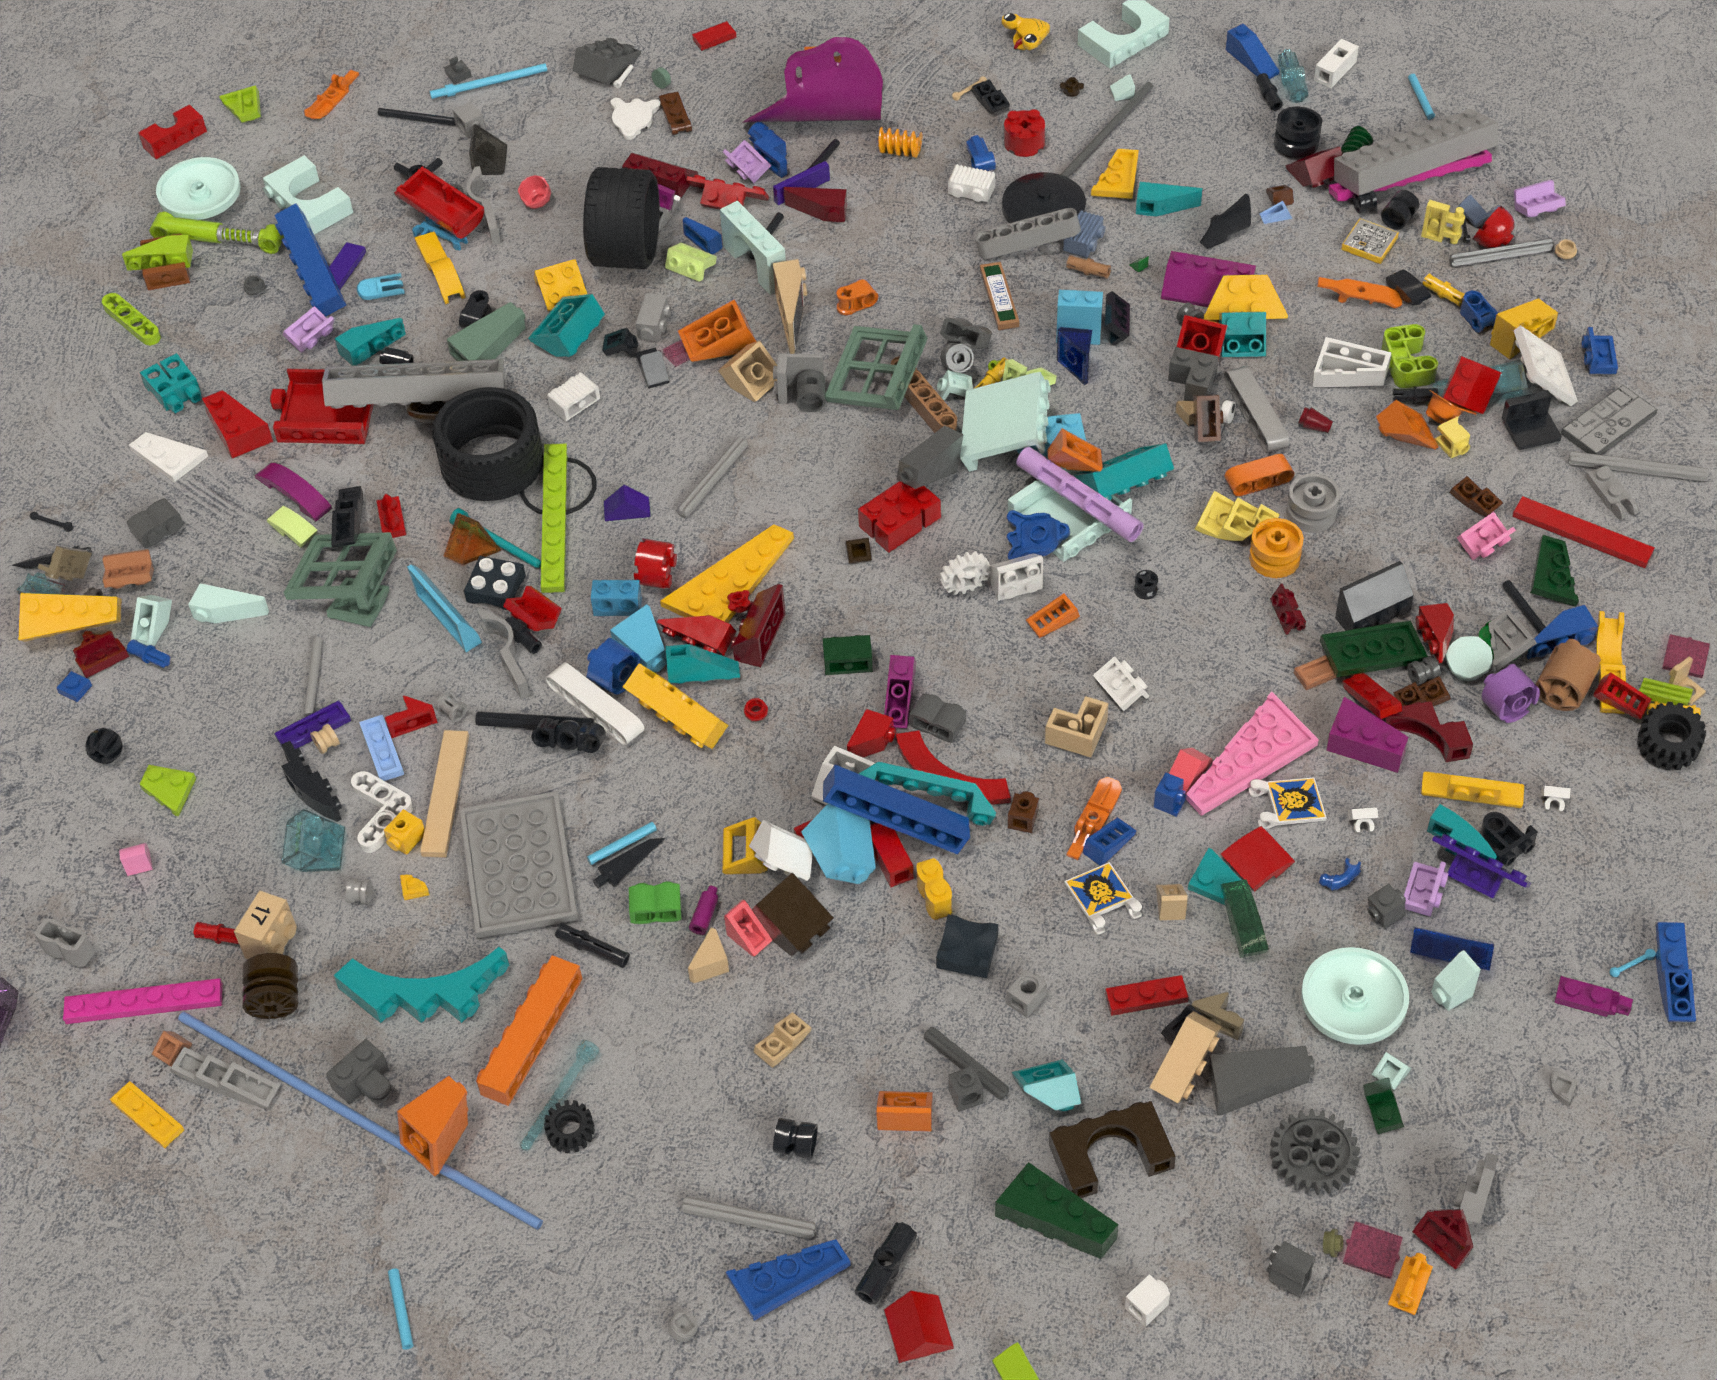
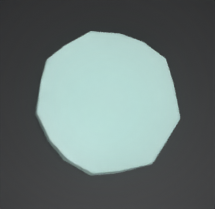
[1445,636,1493,681]

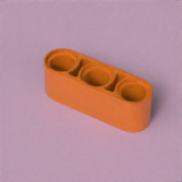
[1224,454,1295,496]

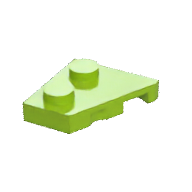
[219,85,261,123]
[139,765,196,816]

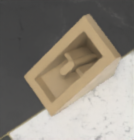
[1156,884,1187,921]
[688,927,729,983]

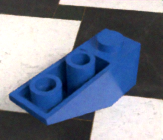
[1526,605,1598,659]

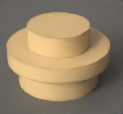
[1555,239,1577,259]

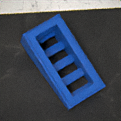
[683,217,723,255]
[1083,817,1136,866]

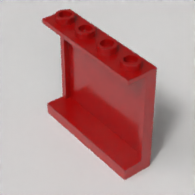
[273,369,374,444]

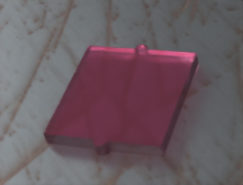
[1662,634,1710,678]
[1342,1221,1403,1279]

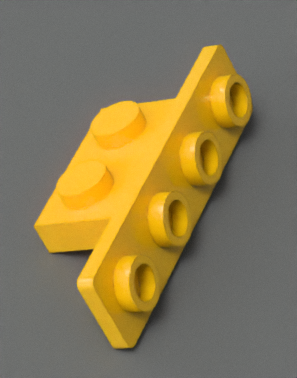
[1421,771,1524,808]

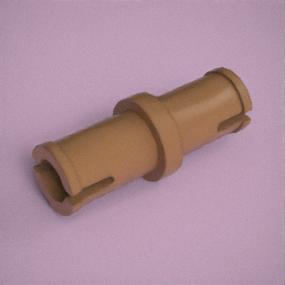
[1066,255,1111,279]

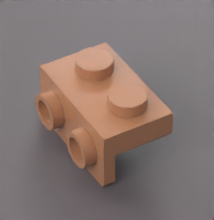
[102,549,154,589]

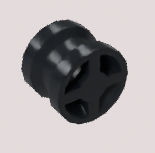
[1353,191,1377,213]
[1134,570,1158,600]

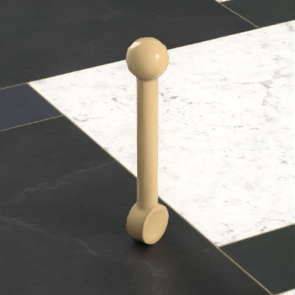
[952,76,987,101]

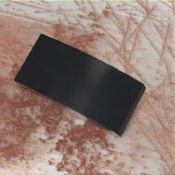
[971,79,1010,113]
[1386,269,1431,306]

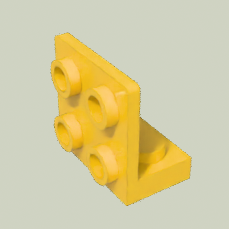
[534,259,587,311]

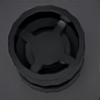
[1381,190,1420,230]
[773,1118,818,1159]

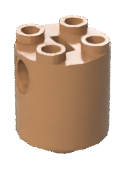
[1536,639,1601,711]

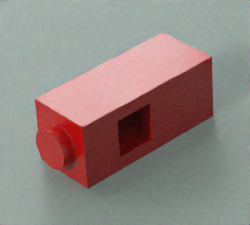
[870,822,914,888]

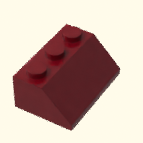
[622,153,698,198]
[731,584,786,668]

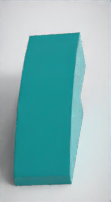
[1427,804,1497,860]

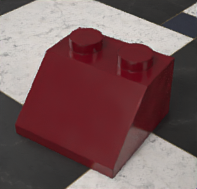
[1285,146,1343,188]

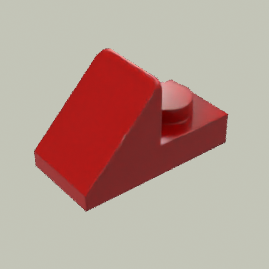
[385,696,438,739]

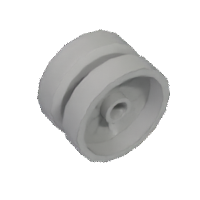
[1286,473,1340,533]

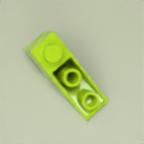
[122,235,193,271]

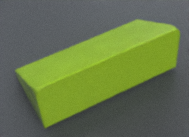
[992,1342,1039,1380]

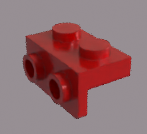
[503,586,562,631]

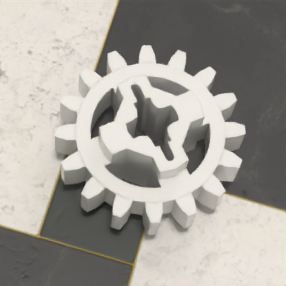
[940,551,991,595]

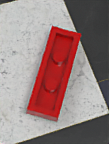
[1343,673,1402,719]
[1105,975,1189,1016]

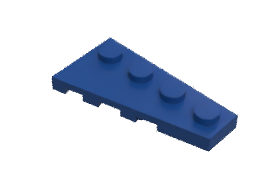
[726,1239,851,1321]

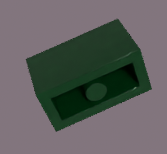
[823,635,873,675]

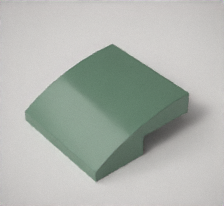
[327,577,389,627]

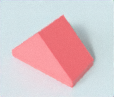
[1169,748,1213,795]
[724,900,772,956]

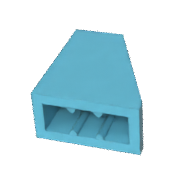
[610,604,667,672]

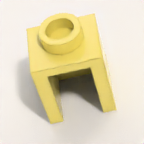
[1435,416,1470,458]

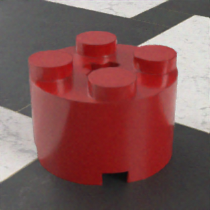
[1004,109,1045,157]
[634,538,677,589]

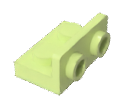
[665,243,717,282]

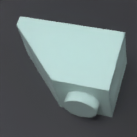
[131,595,172,646]
[1431,950,1481,1011]

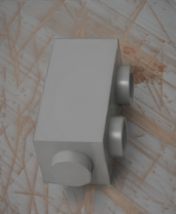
[636,293,671,341]

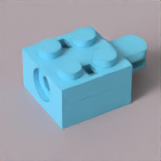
[1017,413,1086,460]

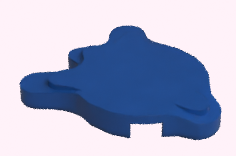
[1007,510,1070,560]

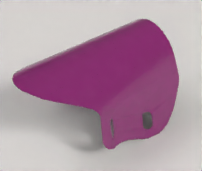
[742,37,883,123]

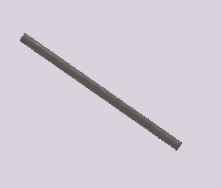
[1060,82,1153,178]

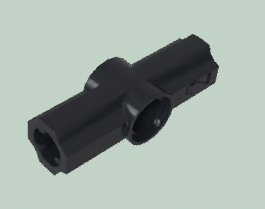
[855,1222,917,1305]

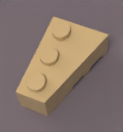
[1149,1011,1222,1103]

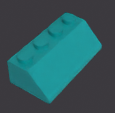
[1073,443,1174,500]

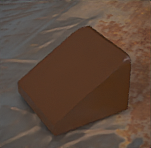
[1266,185,1294,206]

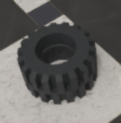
[1637,702,1706,771]

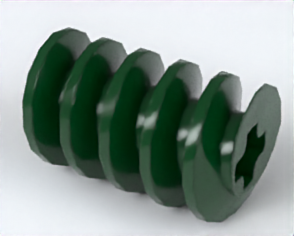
[1341,126,1374,154]

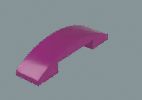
[255,462,332,522]

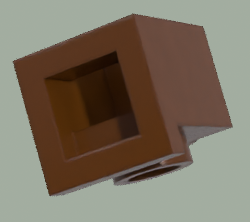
[1008,791,1039,833]

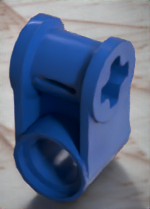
[1460,290,1498,333]

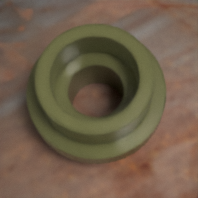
[1323,1229,1343,1257]

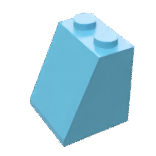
[1056,290,1103,345]
[801,804,876,884]

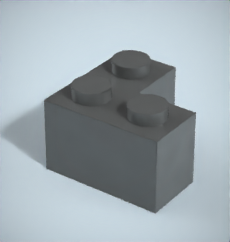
[1168,347,1219,401]

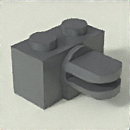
[326,1039,392,1104]

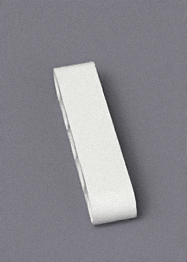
[546,662,644,746]

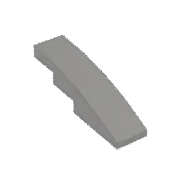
[170,1047,280,1109]

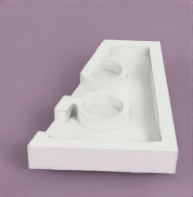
[129,432,208,482]

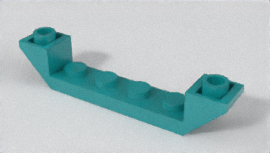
[859,761,996,826]

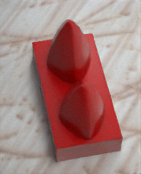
[376,493,406,538]

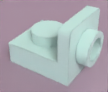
[937,370,973,401]

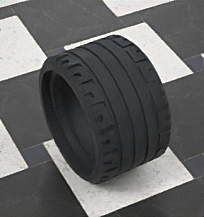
[583,167,660,269]
[432,387,544,501]

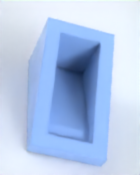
[1260,201,1292,224]

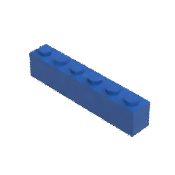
[275,203,347,317]
[823,765,970,855]

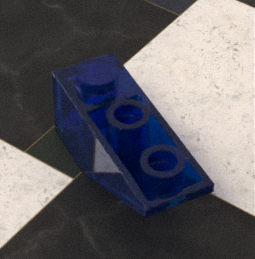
[1410,927,1494,970]

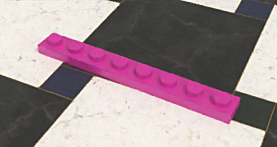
[1329,150,1492,201]

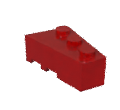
[202,390,273,459]

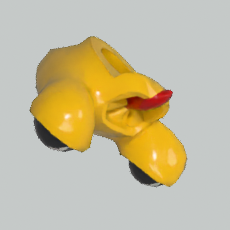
[1001,13,1050,50]

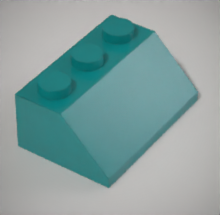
[528,294,605,357]

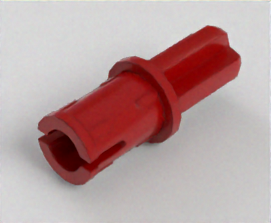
[193,922,239,944]

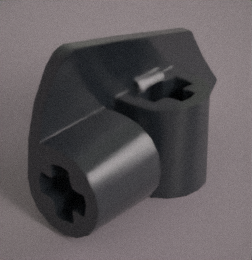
[1200,193,1251,249]

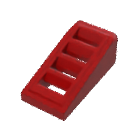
[1593,672,1652,720]

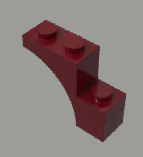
[1382,701,1473,763]

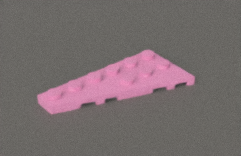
[1186,692,1319,816]

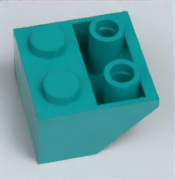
[1219,312,1266,357]

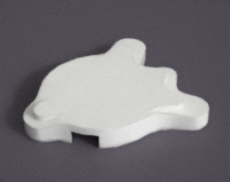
[610,98,661,140]

